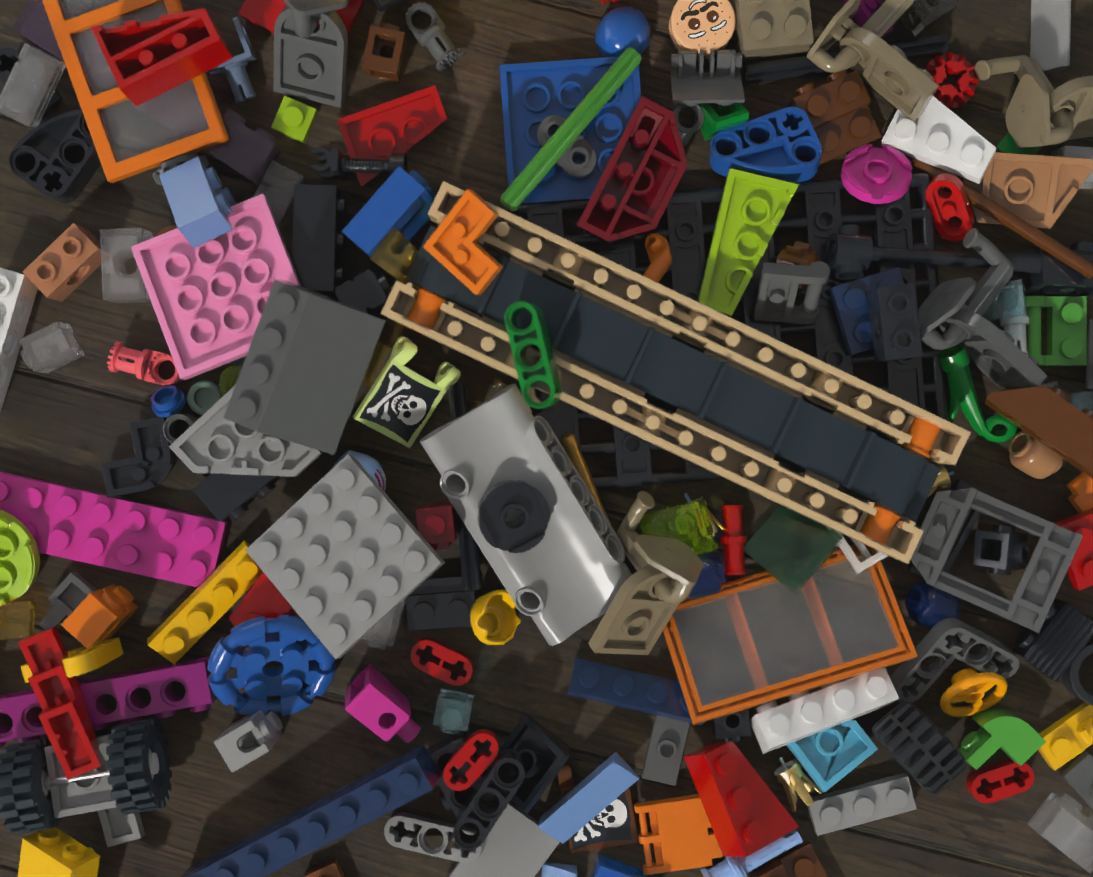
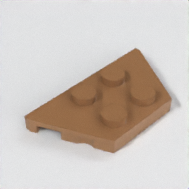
[962,152,1093,229]

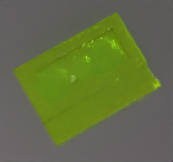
[640,499,718,555]

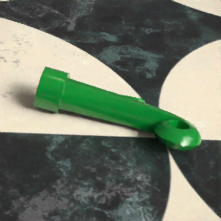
[937,344,1017,443]

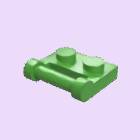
[1025,296,1087,366]

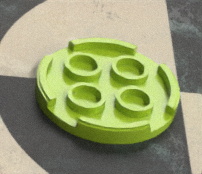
[0,510,40,606]

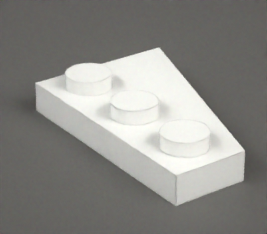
[882,96,996,184]

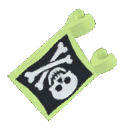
[353,336,461,448]

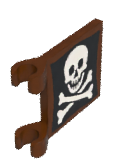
[557,751,638,854]

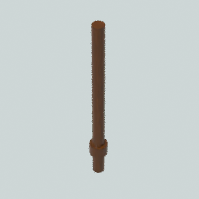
[911,158,1093,279]

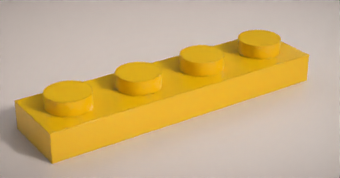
[147,540,263,664]

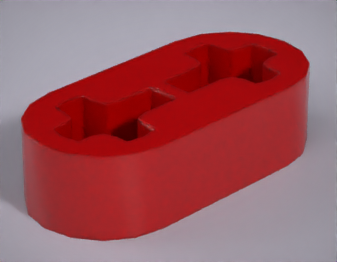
[410,637,473,686]
[443,729,499,791]
[966,758,1035,804]

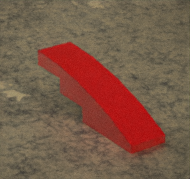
[18,626,103,780]

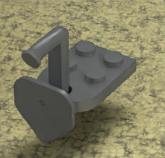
[273,0,350,108]
[917,228,1047,387]

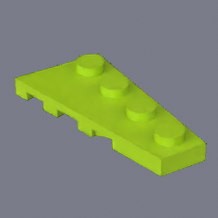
[697,168,799,316]

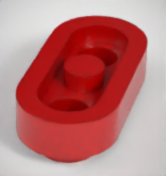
[925,173,975,241]

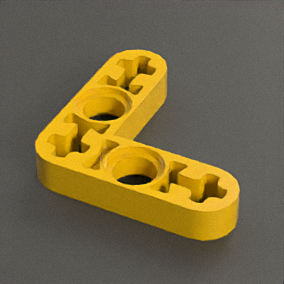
[20,637,124,683]

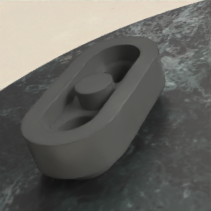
[537,115,596,179]

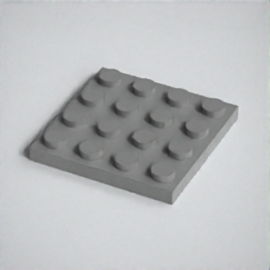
[245,454,445,659]

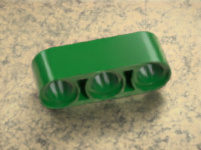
[505,301,562,408]

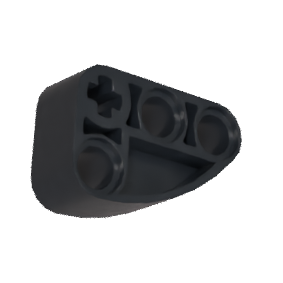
[8,109,120,203]

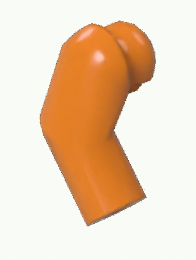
[642,233,672,283]

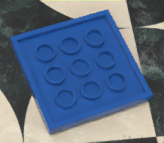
[499,56,641,204]

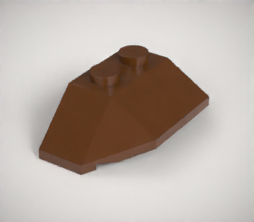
[985,385,1093,479]

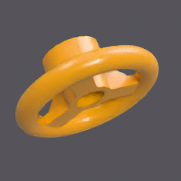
[940,668,1007,717]

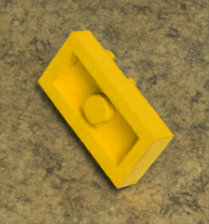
[1038,702,1093,771]

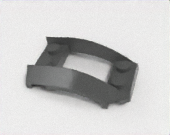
[910,487,1083,633]

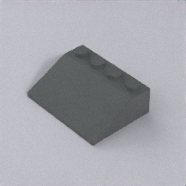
[223,279,386,455]

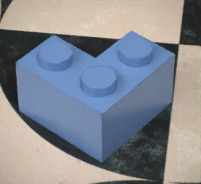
[159,157,236,248]

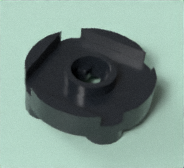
[477,480,550,553]

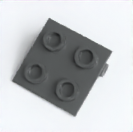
[670,49,745,106]

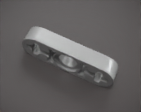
[384,812,485,864]

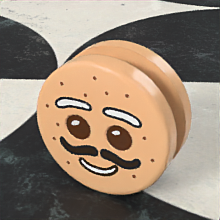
[668,0,736,60]

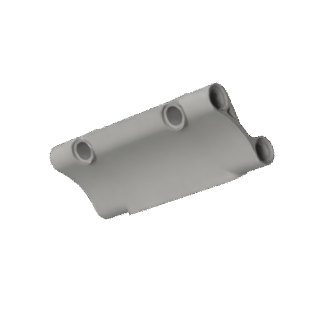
[420,383,632,646]

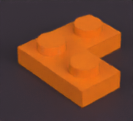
[423,189,503,295]

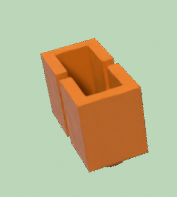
[61,584,139,649]

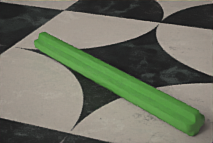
[500,47,642,212]

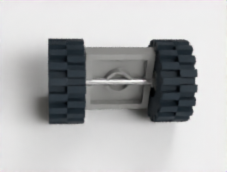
[0,718,172,834]

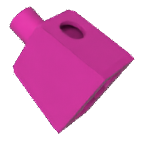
[345,663,421,743]

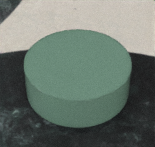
[187,380,224,415]

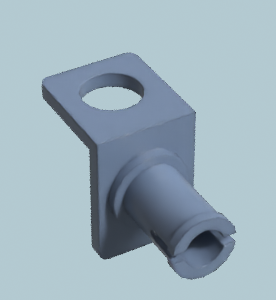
[207,16,257,103]

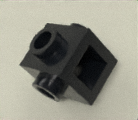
[973,524,1030,575]

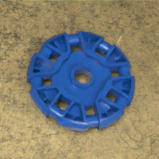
[207,614,337,717]

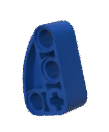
[709,106,822,183]

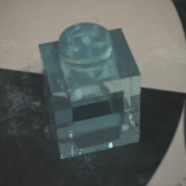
[433,689,475,734]

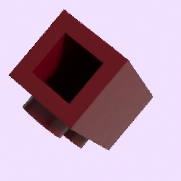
[415,502,459,550]

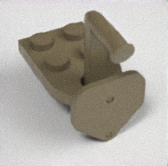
[806,0,939,122]
[975,55,1093,148]
[588,491,703,655]

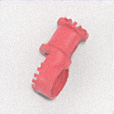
[107,341,182,386]

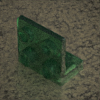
[744,505,843,595]

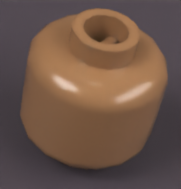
[1009,431,1063,479]

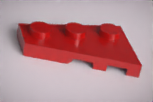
[336,85,447,188]

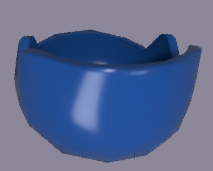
[595,7,651,57]

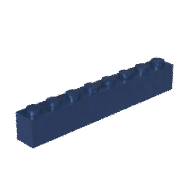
[181,745,441,877]

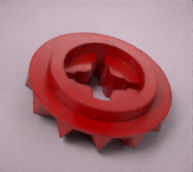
[925,51,979,109]

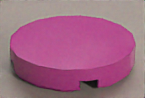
[841,144,913,204]

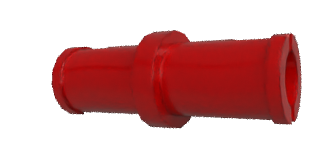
[719,505,747,575]

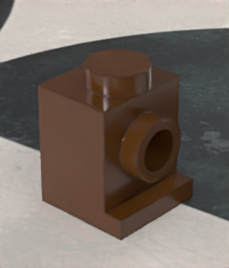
[362,23,408,83]

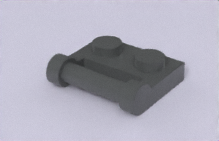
[754,261,830,324]

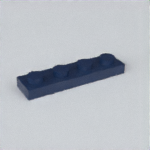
[567,658,710,726]

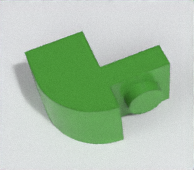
[958,709,1046,770]

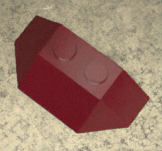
[577,96,688,243]

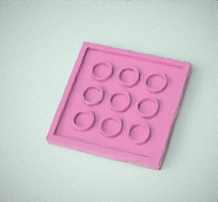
[131,194,301,380]

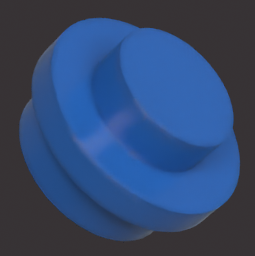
[151,385,186,417]

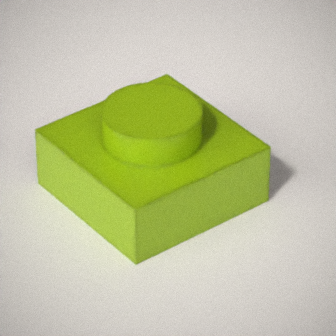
[271,96,319,144]

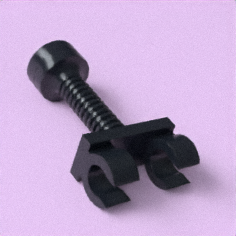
[310,147,408,180]

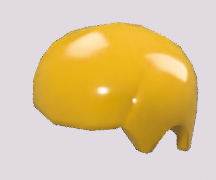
[470,589,521,645]

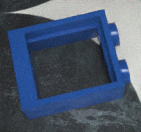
[342,166,436,270]

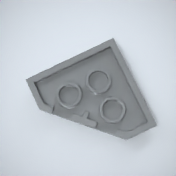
[169,386,323,477]

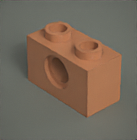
[22,223,112,302]

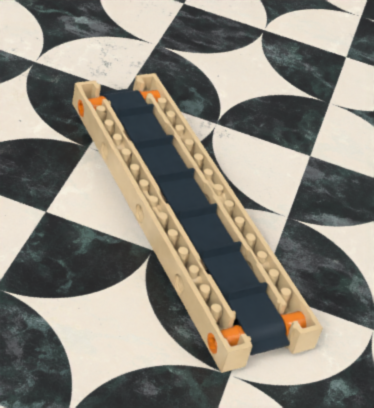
[381,181,971,564]

